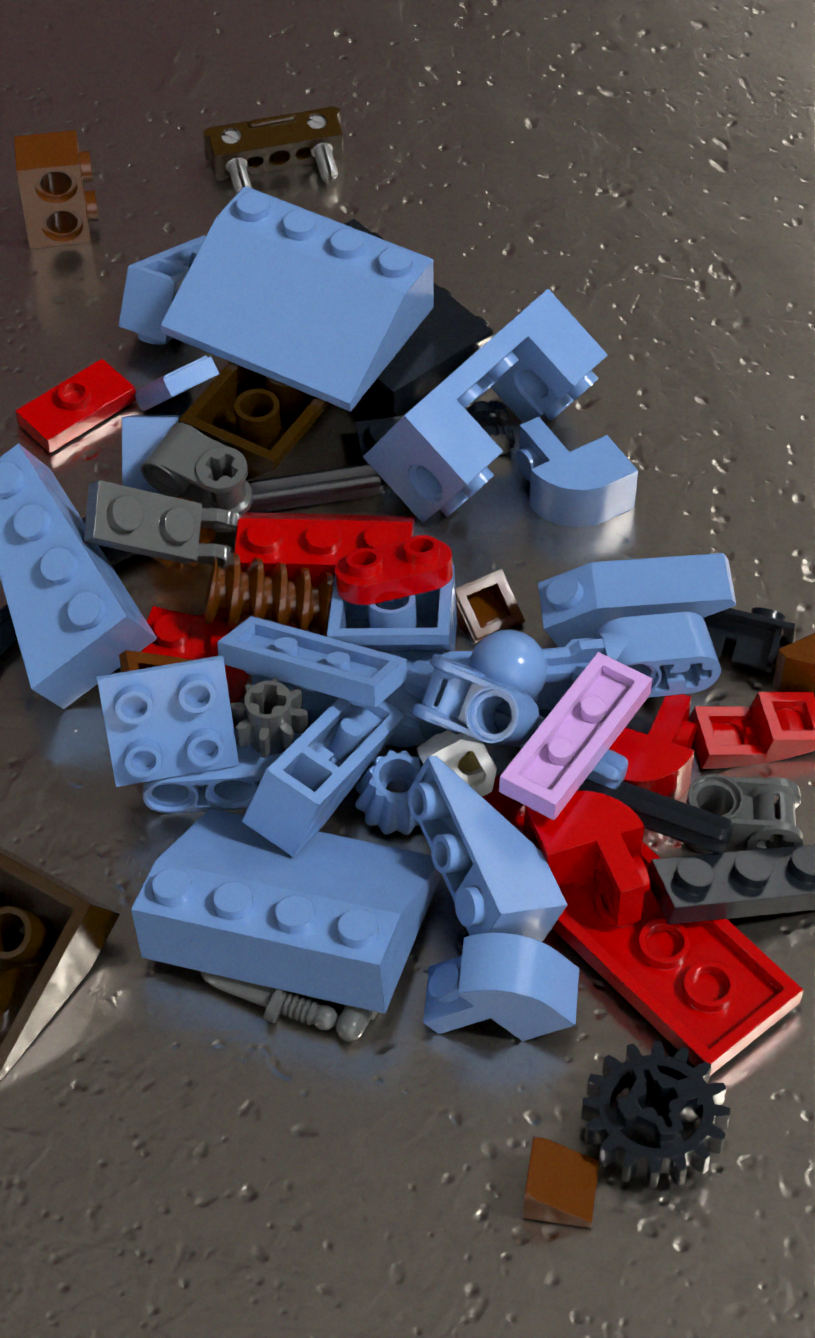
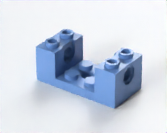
[363,289,608,523]

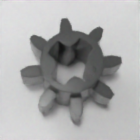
[231,678,309,758]

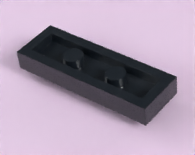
[647,844,815,925]

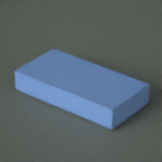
[134,355,219,412]

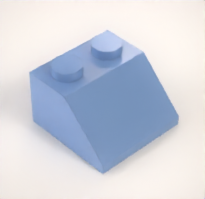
[327,563,457,651]

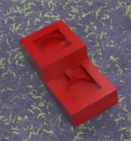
[688,692,815,769]

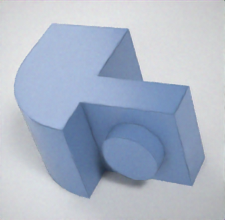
[516,417,638,527]
[423,933,579,1041]

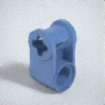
[411,654,540,746]

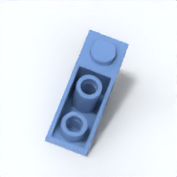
[406,756,567,942]

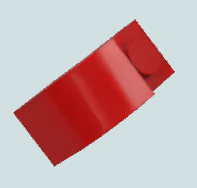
[609,694,697,800]
[523,791,650,927]

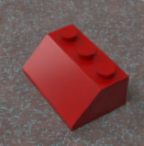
[235,512,415,609]

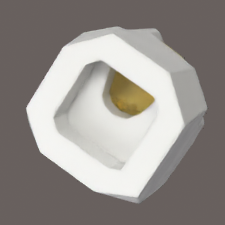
[417,730,497,797]

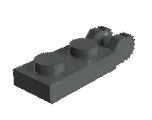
[84,480,241,566]

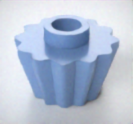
[356,750,423,835]

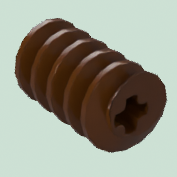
[204,553,333,635]

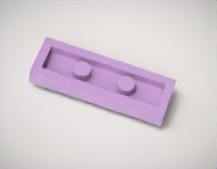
[499,652,652,820]

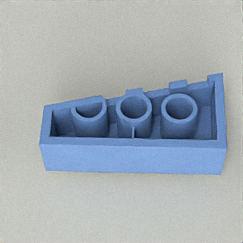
[0,443,157,709]

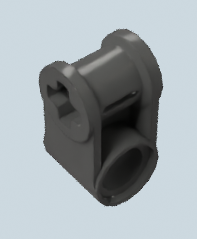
[141,423,253,516]
[686,774,803,854]

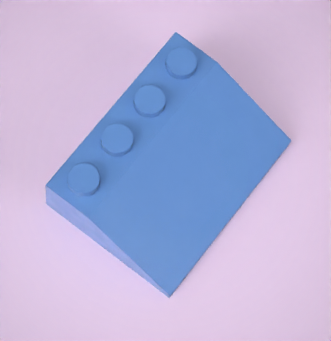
[160,186,434,412]
[131,808,442,1014]

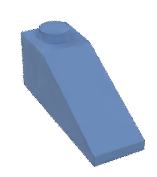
[119,235,206,345]
[538,553,737,647]
[242,698,406,857]

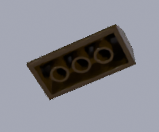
[179,362,330,480]

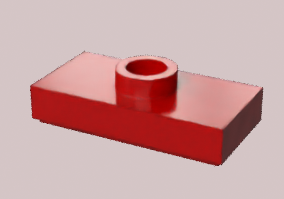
[15,358,136,453]

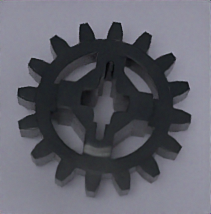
[581,1041,730,1188]

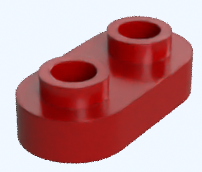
[335,535,453,605]

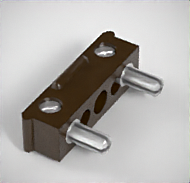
[204,106,343,195]

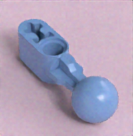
[469,612,721,705]

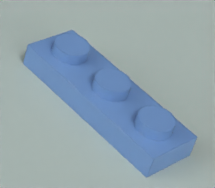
[217,616,407,708]

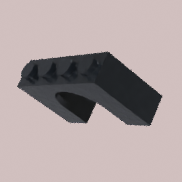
[345,218,493,418]

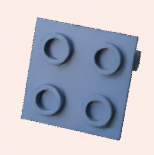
[97,655,239,787]

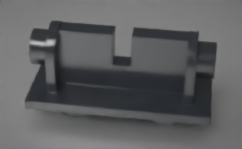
[703,607,795,674]

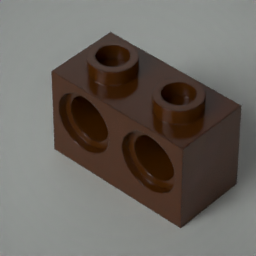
[14,130,99,249]

